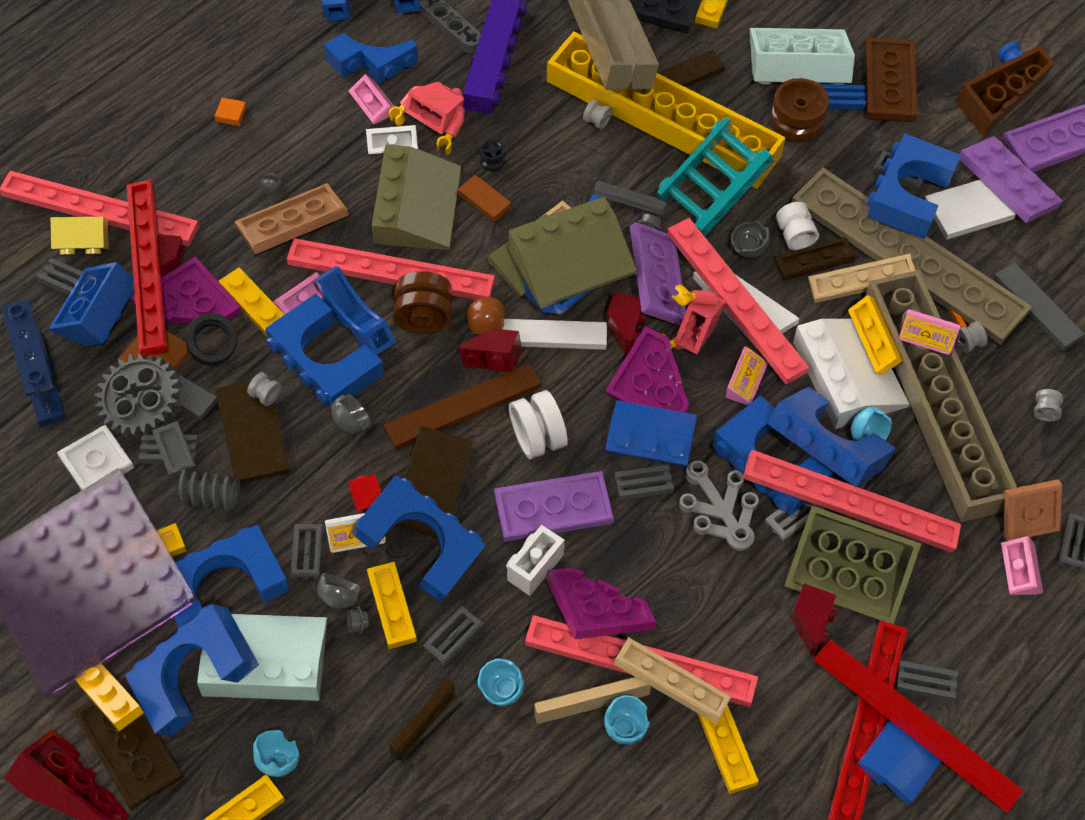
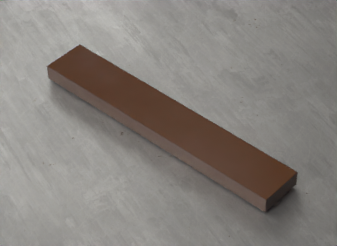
[384,363,541,451]

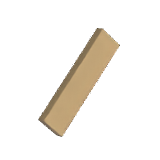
[809,254,915,303]
[613,637,731,724]
[534,677,651,724]

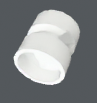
[776,202,819,250]

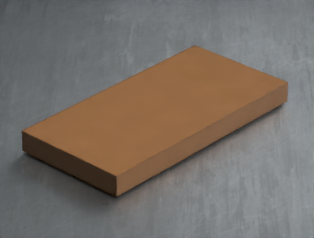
[235,184,348,254]

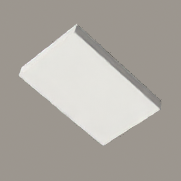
[924,180,1016,240]

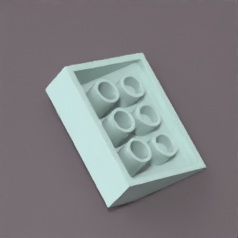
[750,28,855,85]
[197,614,327,701]

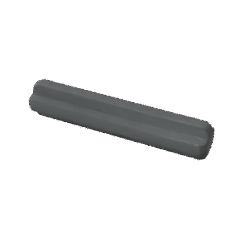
[594,181,667,215]

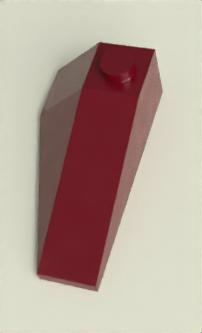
[4,729,130,820]

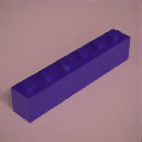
[463,0,527,114]

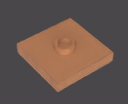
[1004,479,1062,541]

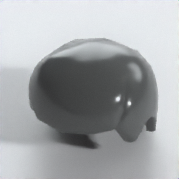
[731,221,770,259]
[331,394,371,435]
[317,573,361,609]

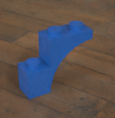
[324,33,418,84]
[314,266,396,355]

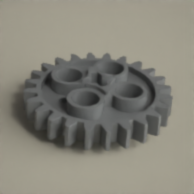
[95,353,183,439]

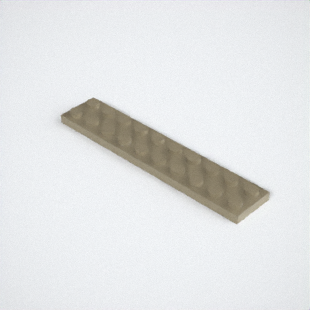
[791,168,1032,345]

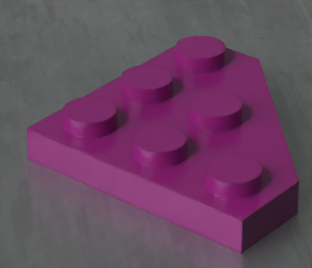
[130,257,242,326]
[605,326,689,413]
[545,567,656,639]

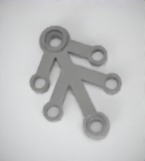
[679,460,759,551]

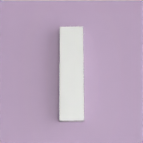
[502,319,607,350]

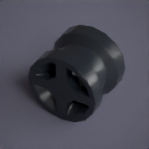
[480,140,505,171]

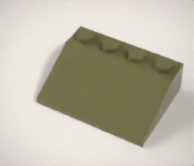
[372,144,461,250]
[509,196,637,309]
[784,506,921,624]

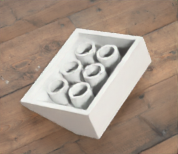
[793,319,910,429]

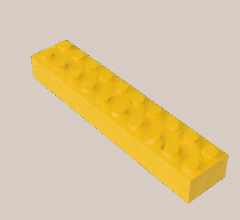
[547,31,785,189]

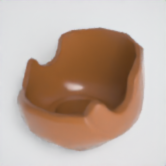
[466,296,506,335]

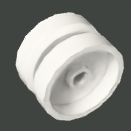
[509,390,568,459]

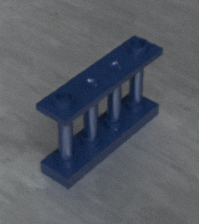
[1,299,66,427]

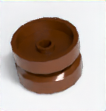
[771,78,829,142]
[393,271,452,334]

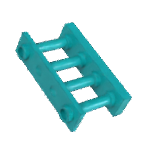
[657,117,774,237]

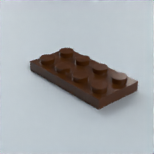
[865,37,917,121]

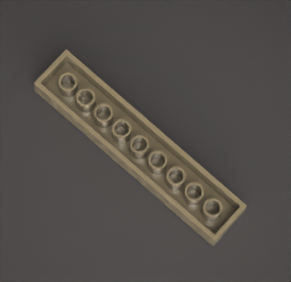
[865,270,1017,522]

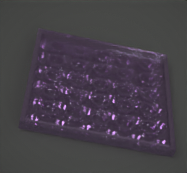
[0,467,198,698]

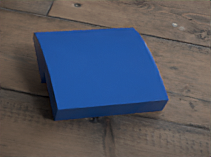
[858,721,941,804]

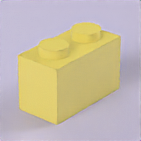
[50,216,109,255]

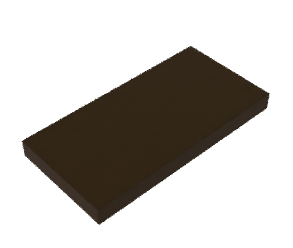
[215,381,290,484]
[395,425,473,539]
[72,681,184,811]

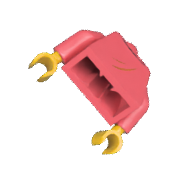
[389,82,465,155]
[662,285,725,354]

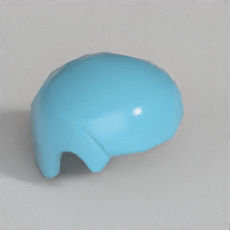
[851,407,892,441]
[478,658,525,707]
[604,695,650,745]
[253,730,300,777]

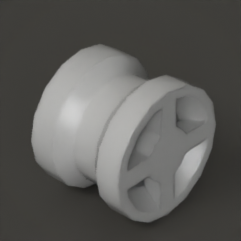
[583,99,612,130]
[956,321,987,353]
[247,372,282,406]
[1034,389,1063,422]

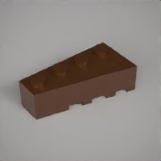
[955,45,1054,137]

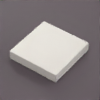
[57,425,134,496]

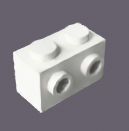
[506,525,565,596]

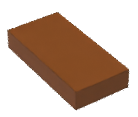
[458,175,511,222]

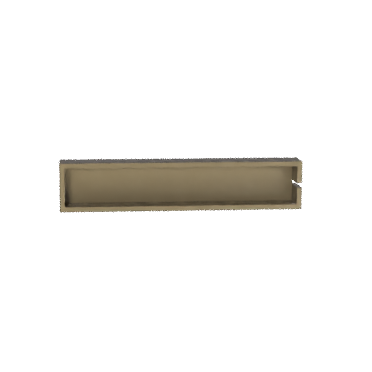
[568,0,659,90]

